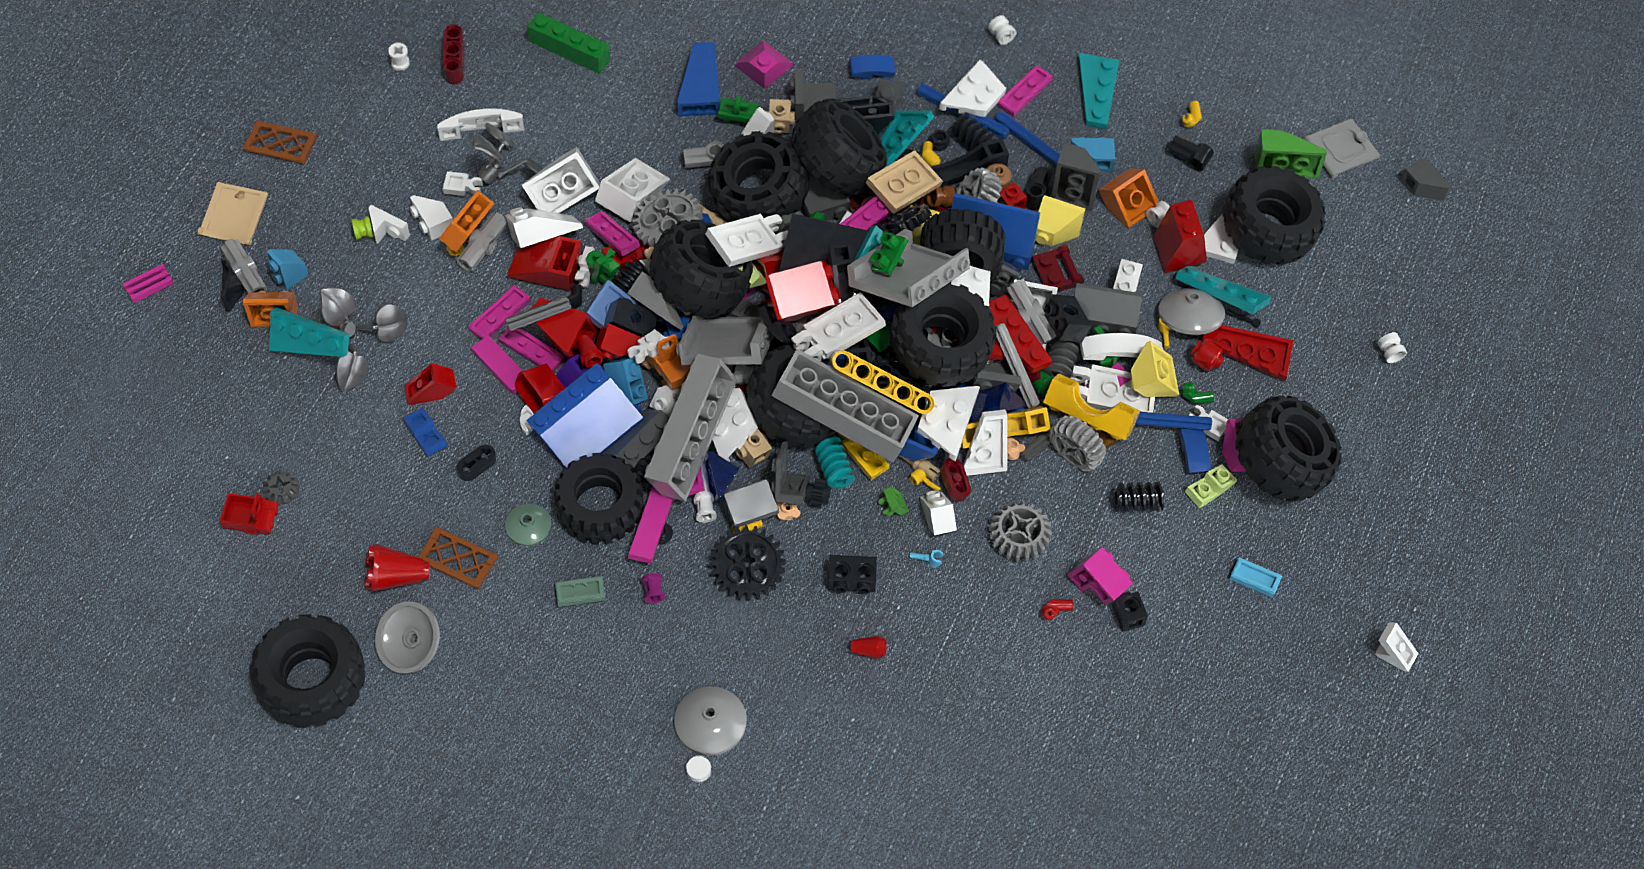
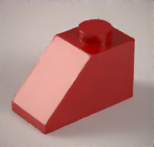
[596,324,642,361]
[404,363,457,405]

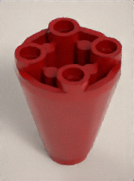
[364,544,430,591]

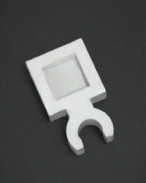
[443,171,483,196]
[575,246,595,288]
[627,330,670,364]
[1189,405,1229,442]

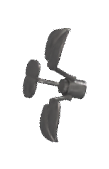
[472,123,544,184]
[319,288,407,392]

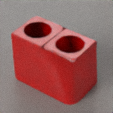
[515,363,565,414]

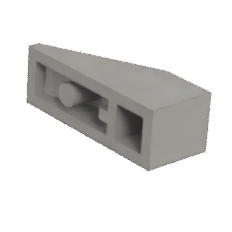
[627,272,683,330]

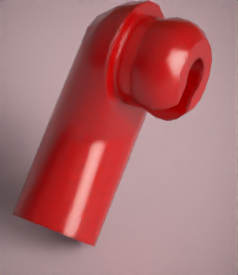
[1041,599,1073,620]

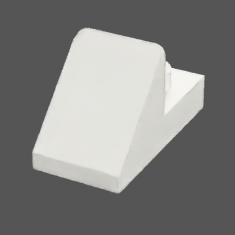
[369,205,410,244]
[1375,622,1418,672]

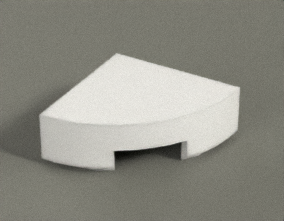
[520,405,534,436]

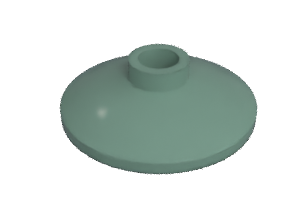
[505,504,552,546]

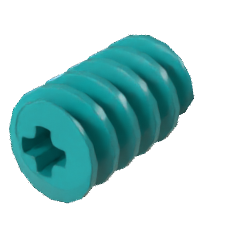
[815,436,855,489]

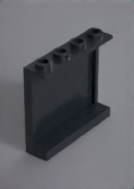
[779,214,868,310]

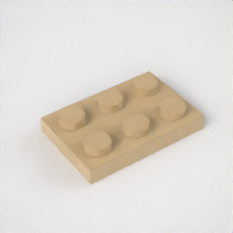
[866,151,943,214]

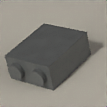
[801,170,850,221]

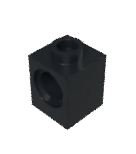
[1113,592,1148,632]

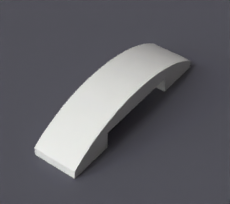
[437,109,524,141]
[1079,333,1163,360]

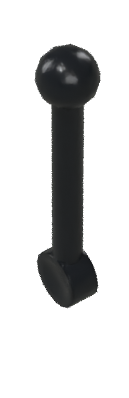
[1224,307,1261,328]

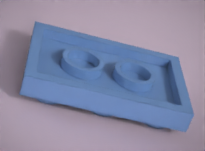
[585,280,660,329]

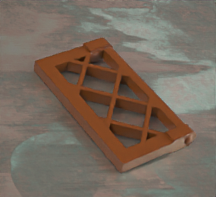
[243,120,317,164]
[418,527,499,590]

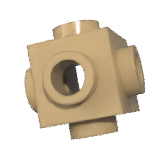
[765,99,795,134]
[735,428,772,468]

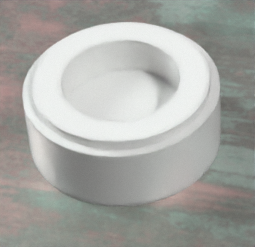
[686,756,711,782]

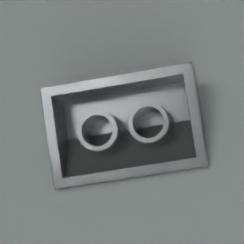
[1051,143,1101,211]
[1074,283,1143,334]
[600,409,670,476]

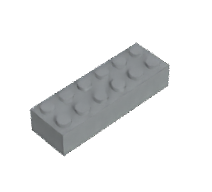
[771,349,919,463]
[644,354,738,502]

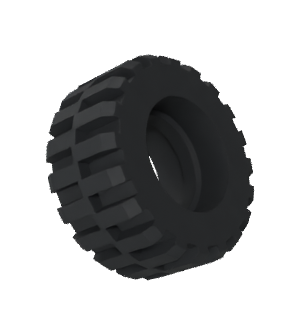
[920,208,1005,277]
[554,453,644,545]

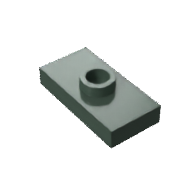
[555,576,605,607]

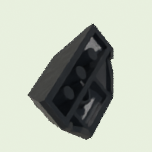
[838,95,894,135]

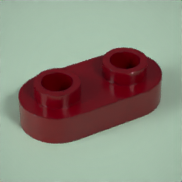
[940,458,971,501]

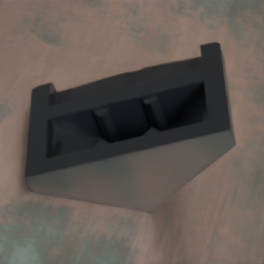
[220,258,244,312]

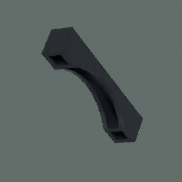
[930,138,1009,187]
[827,242,873,380]

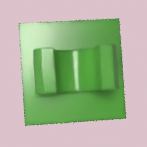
[878,486,909,516]

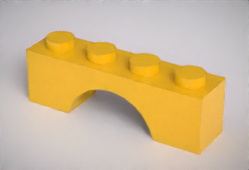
[1043,374,1140,440]
[961,406,1051,449]

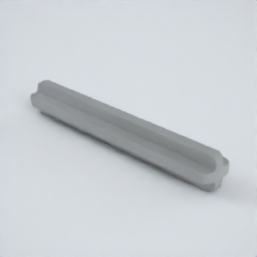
[996,323,1040,408]

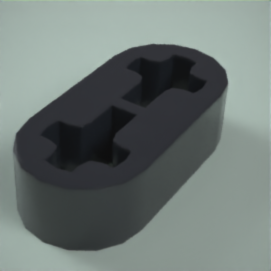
[457,445,496,481]

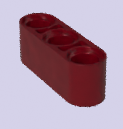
[443,24,465,85]

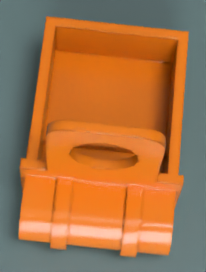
[649,334,690,391]

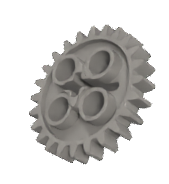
[633,189,703,247]

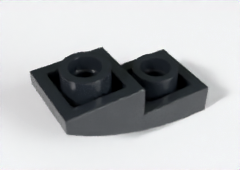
[758,305,797,344]

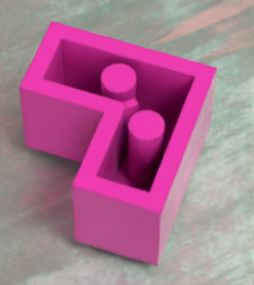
[1067,547,1133,605]

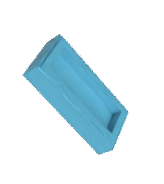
[1229,557,1282,598]

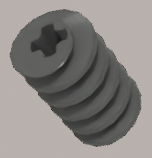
[1043,336,1080,377]

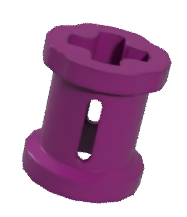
[642,573,665,604]

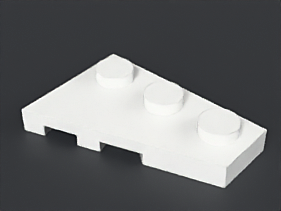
[963,410,1007,476]

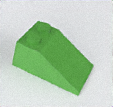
[1254,129,1327,178]

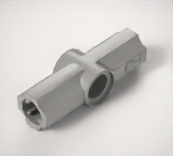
[683,141,724,168]
[456,212,508,272]
[221,239,267,294]
[1007,279,1056,345]

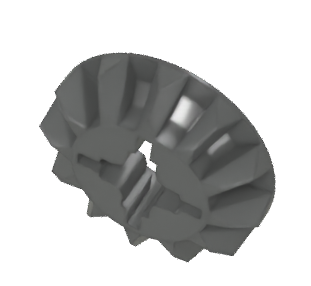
[262,470,300,505]

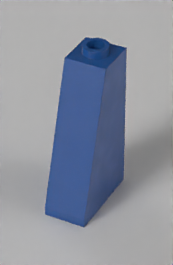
[677,42,720,117]

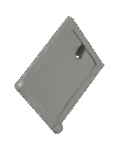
[1303,119,1381,178]

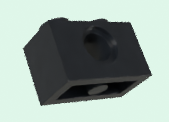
[1044,294,1091,342]
[604,297,659,337]

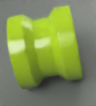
[352,216,374,240]

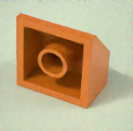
[1098,168,1159,228]
[243,291,298,327]

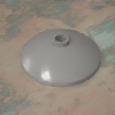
[1158,288,1225,335]
[375,601,440,674]
[674,686,747,755]

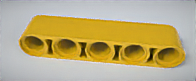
[830,350,935,414]

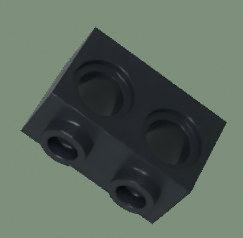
[828,555,877,594]

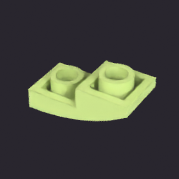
[1185,464,1237,508]

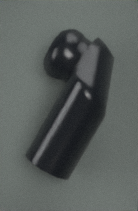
[568,284,583,309]

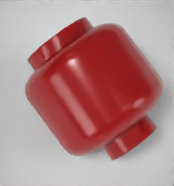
[1190,339,1225,372]

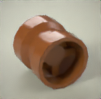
[926,186,955,207]

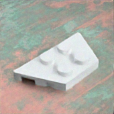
[939,60,1006,117]
[917,386,980,461]
[712,388,758,465]

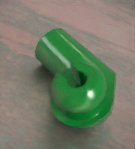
[1182,382,1214,404]

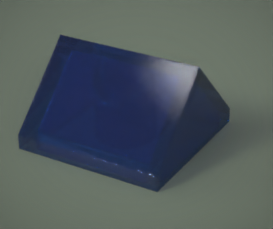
[969,383,1026,422]
[704,451,740,503]

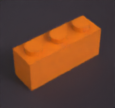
[439,190,495,252]

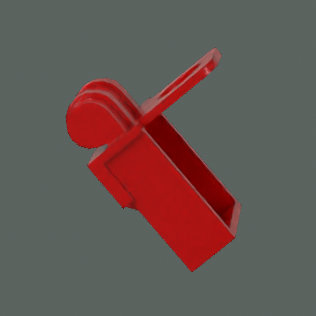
[219,493,279,535]

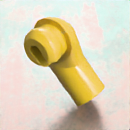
[1182,101,1202,127]
[921,141,941,166]

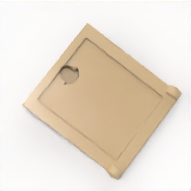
[197,182,268,246]

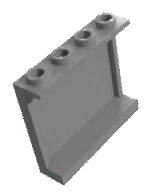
[847,229,970,307]
[676,304,774,365]

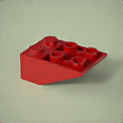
[507,236,583,291]

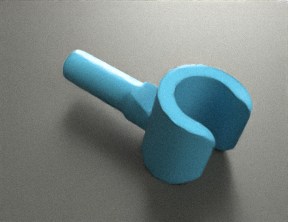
[910,550,943,567]

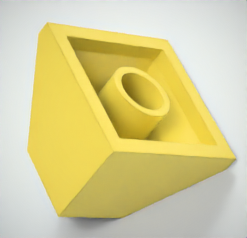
[1036,195,1085,246]
[1131,341,1179,397]

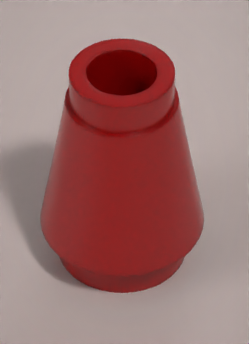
[577,335,603,368]
[851,635,887,659]

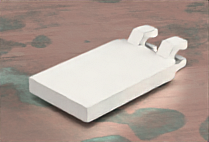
[705,214,788,267]
[791,292,886,361]
[1070,364,1155,412]

